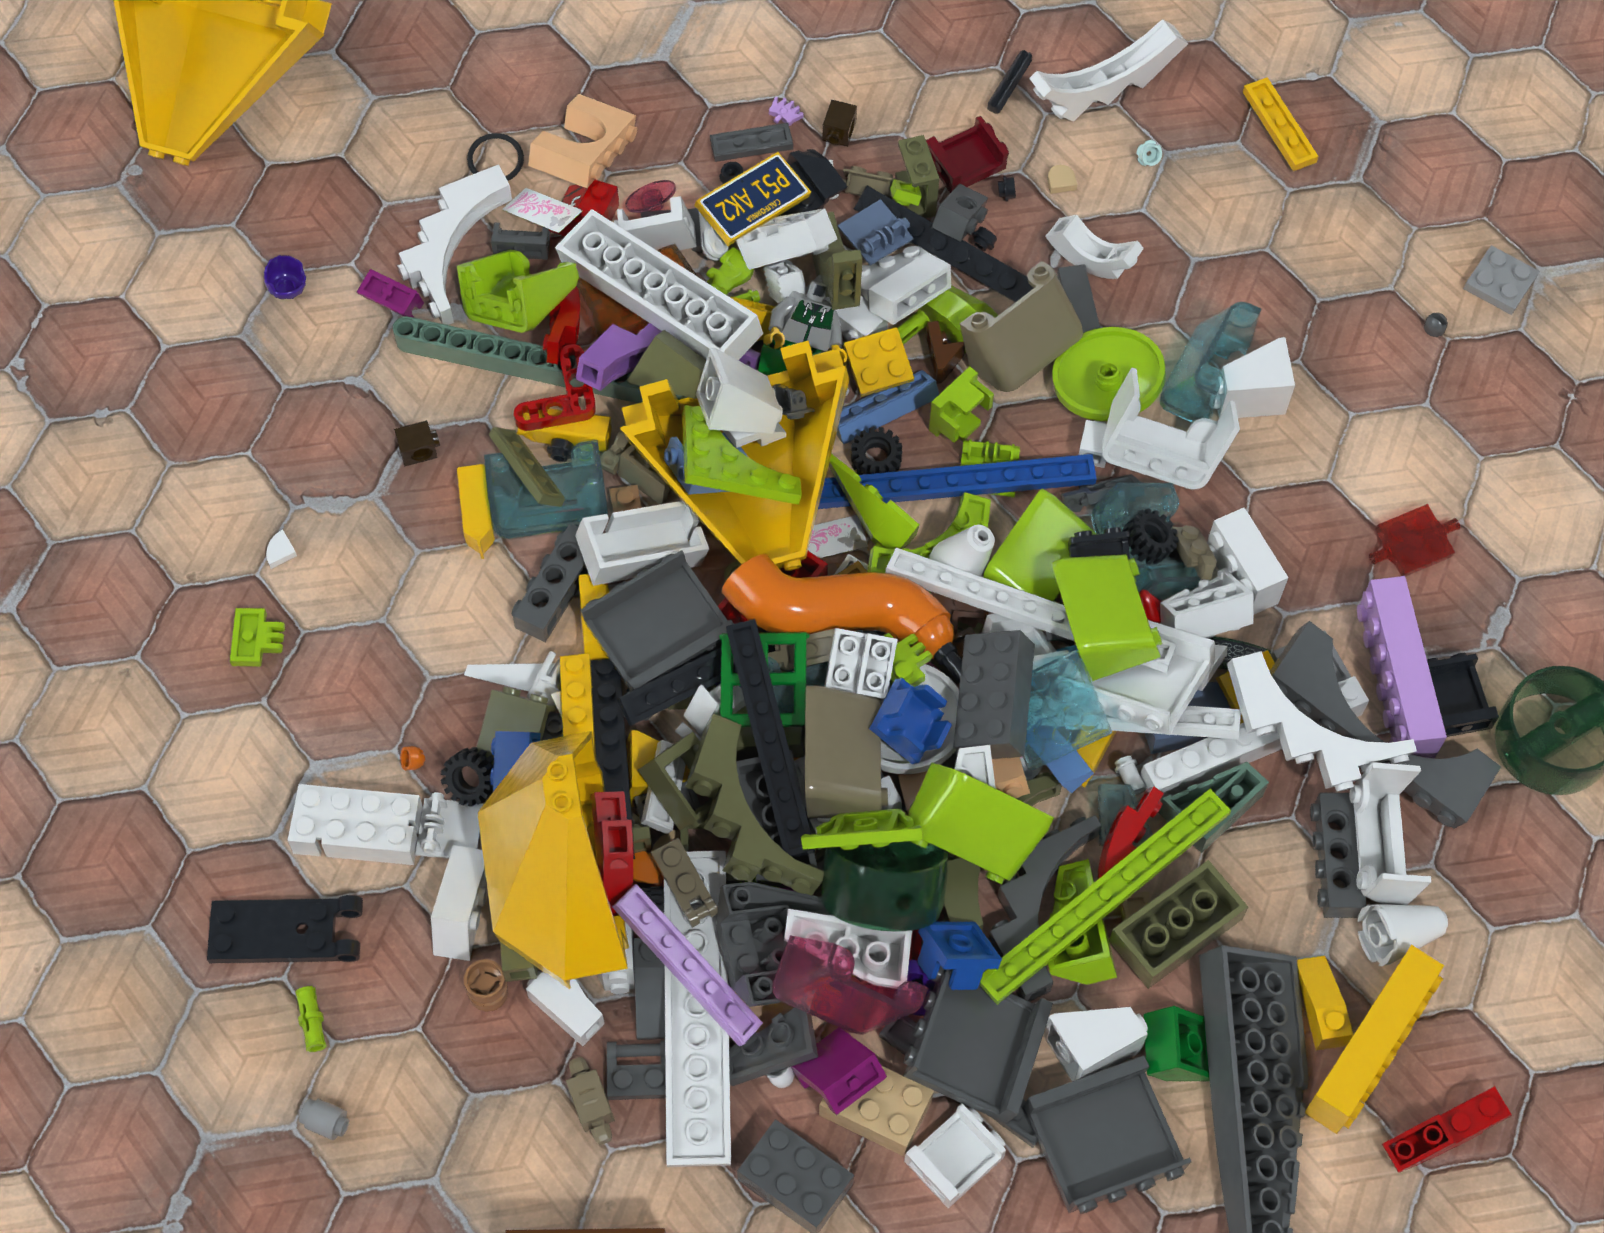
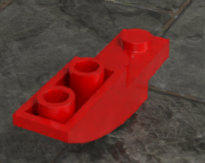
[543,286,580,365]
[1097,787,1164,880]
[591,791,634,916]
[1382,1086,1512,1173]

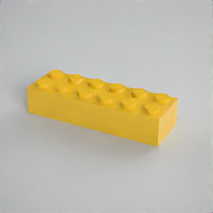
[1305,945,1444,1134]

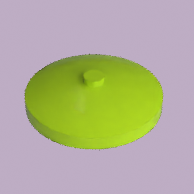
[1052,327,1166,421]

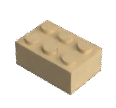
[819,1065,934,1157]

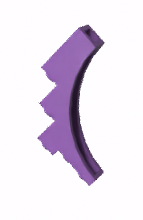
[576,323,761,391]

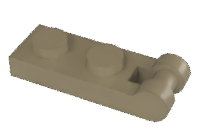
[651,838,718,928]

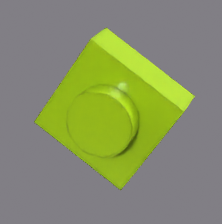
[890,179,922,206]

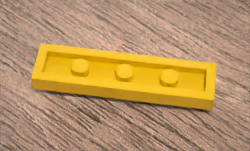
[1243,77,1319,171]

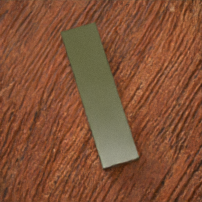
[489,427,565,507]

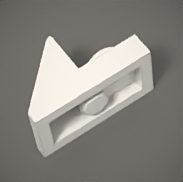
[684,684,745,737]

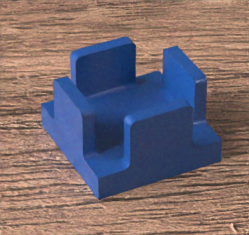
[869,678,952,764]
[918,922,1002,990]

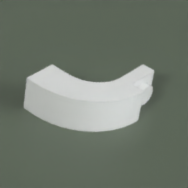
[1045,215,1144,279]

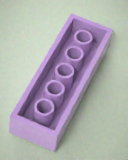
[1357,576,1447,759]

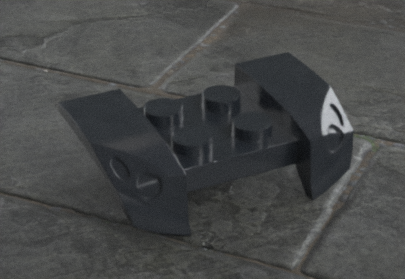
[777,149,848,217]

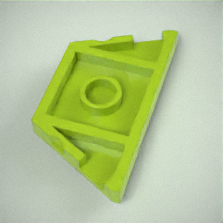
[801,809,923,850]

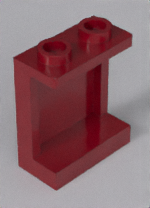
[926,116,1009,193]

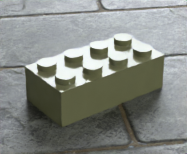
[1109,860,1248,989]

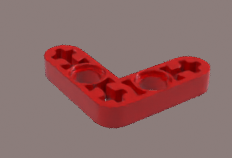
[514,344,596,431]

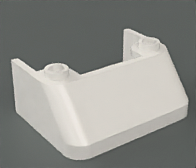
[1102,368,1240,489]
[1349,762,1431,905]

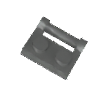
[607,1040,666,1100]

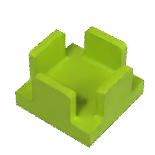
[929,366,994,443]

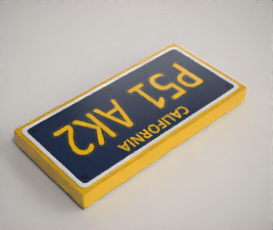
[694,152,811,246]

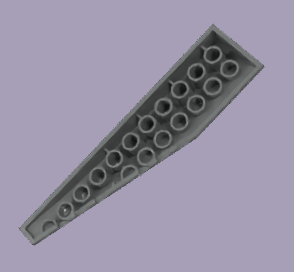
[1199,945,1309,1233]

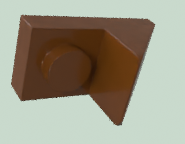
[926,321,965,384]

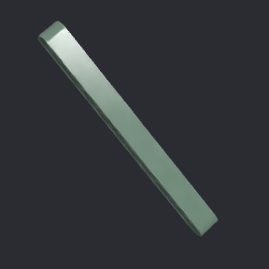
[393,317,688,403]

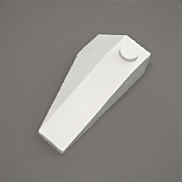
[784,909,912,990]

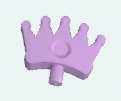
[769,97,803,126]

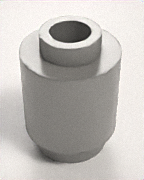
[299,1099,350,1140]

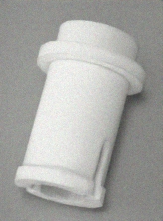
[1115,756,1147,796]

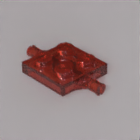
[1369,504,1460,577]

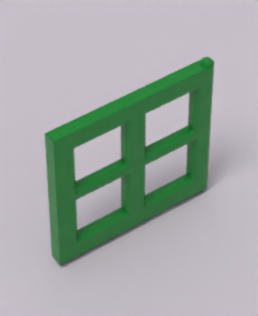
[719,632,810,727]

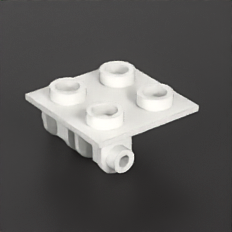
[415,792,484,858]

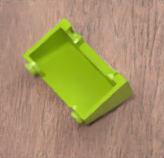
[457,249,579,333]
[983,489,1097,602]
[1052,554,1163,681]
[908,763,1054,884]

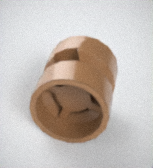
[464,959,509,1012]

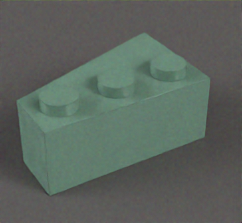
[1158,762,1269,853]

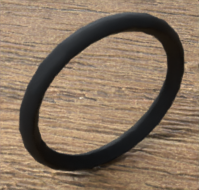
[467,133,524,181]

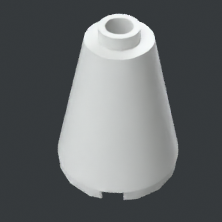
[929,525,995,577]
[1358,904,1448,966]

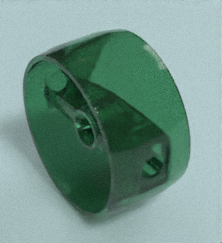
[1495,666,1604,795]
[821,841,949,932]

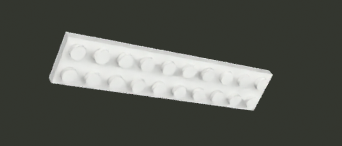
[664,851,731,1167]

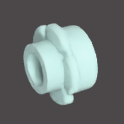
[1136,140,1162,166]

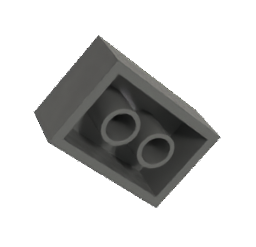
[737,1119,854,1233]

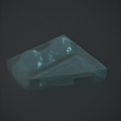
[1098,784,1153,847]

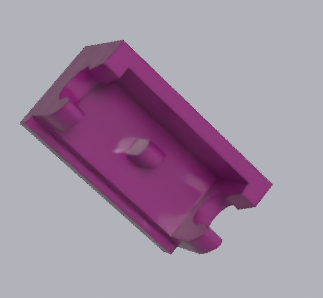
[357,269,424,318]

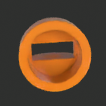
[400,746,425,771]

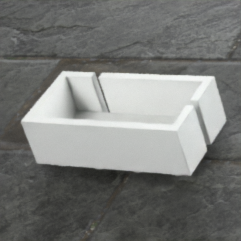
[575,501,709,586]
[288,784,423,865]

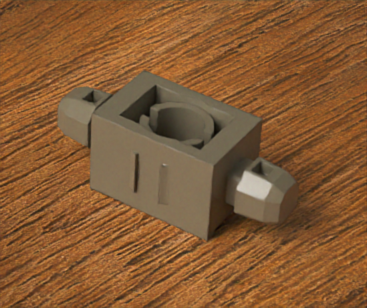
[566,1057,615,1145]

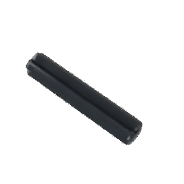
[987,50,1032,114]

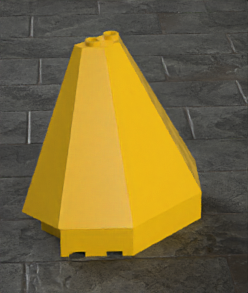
[113,0,332,166]
[619,340,849,571]
[478,731,629,989]

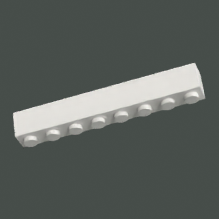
[1140,676,1369,801]

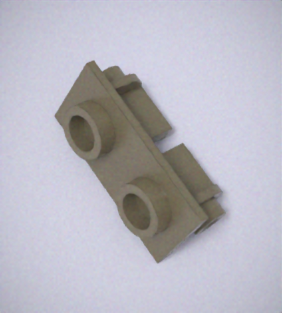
[843,166,897,200]

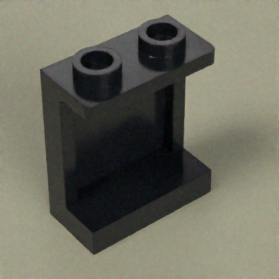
[1068,527,1130,559]
[1427,653,1499,737]

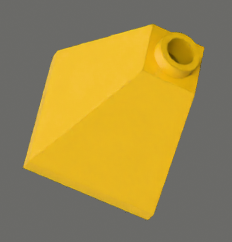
[626,730,690,808]

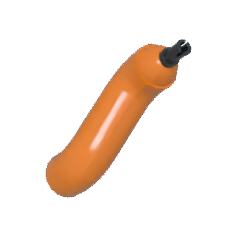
[722,554,962,683]

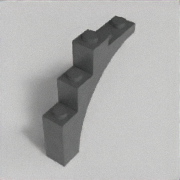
[988,815,1101,1002]

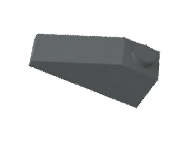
[634,938,665,1040]

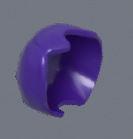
[264,255,306,300]

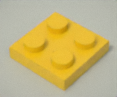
[843,327,914,397]

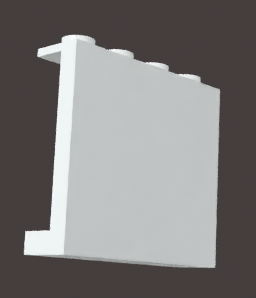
[1058,620,1215,735]

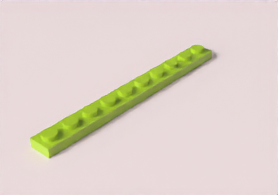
[979,789,1231,1005]

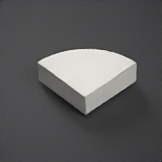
[266,530,297,569]

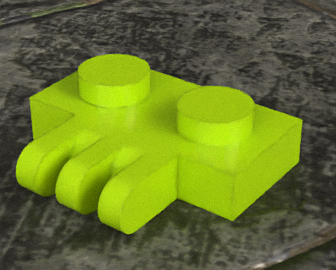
[230,608,285,667]
[884,633,933,687]

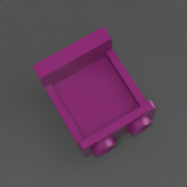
[791,1027,887,1115]

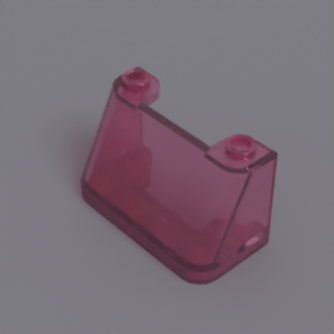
[772,935,928,1035]

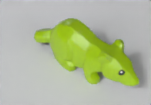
[706,247,754,295]

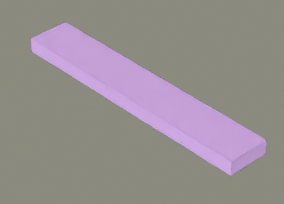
[612,884,763,1046]

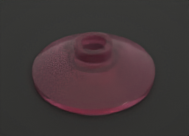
[625,180,676,213]

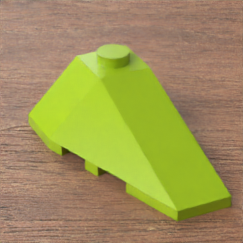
[918,285,998,354]
[829,454,919,549]
[1048,859,1117,985]

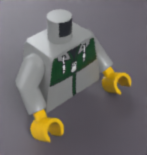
[763,281,847,364]

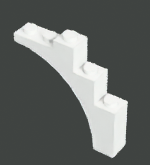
[1029,19,1188,122]
[397,164,512,325]
[1227,652,1417,792]
[526,971,604,1046]

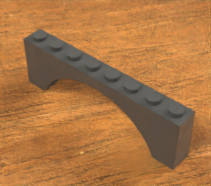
[1269,621,1501,829]

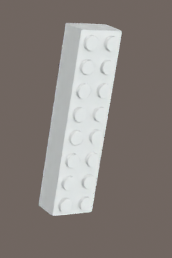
[555,209,763,361]

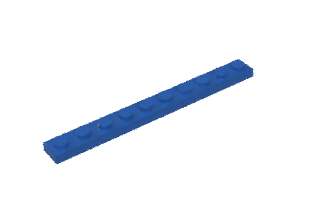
[818,454,1097,509]

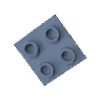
[837,199,914,266]

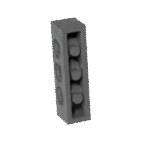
[512,523,588,643]
[1310,793,1366,918]

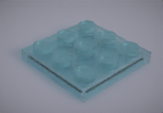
[1023,650,1113,771]

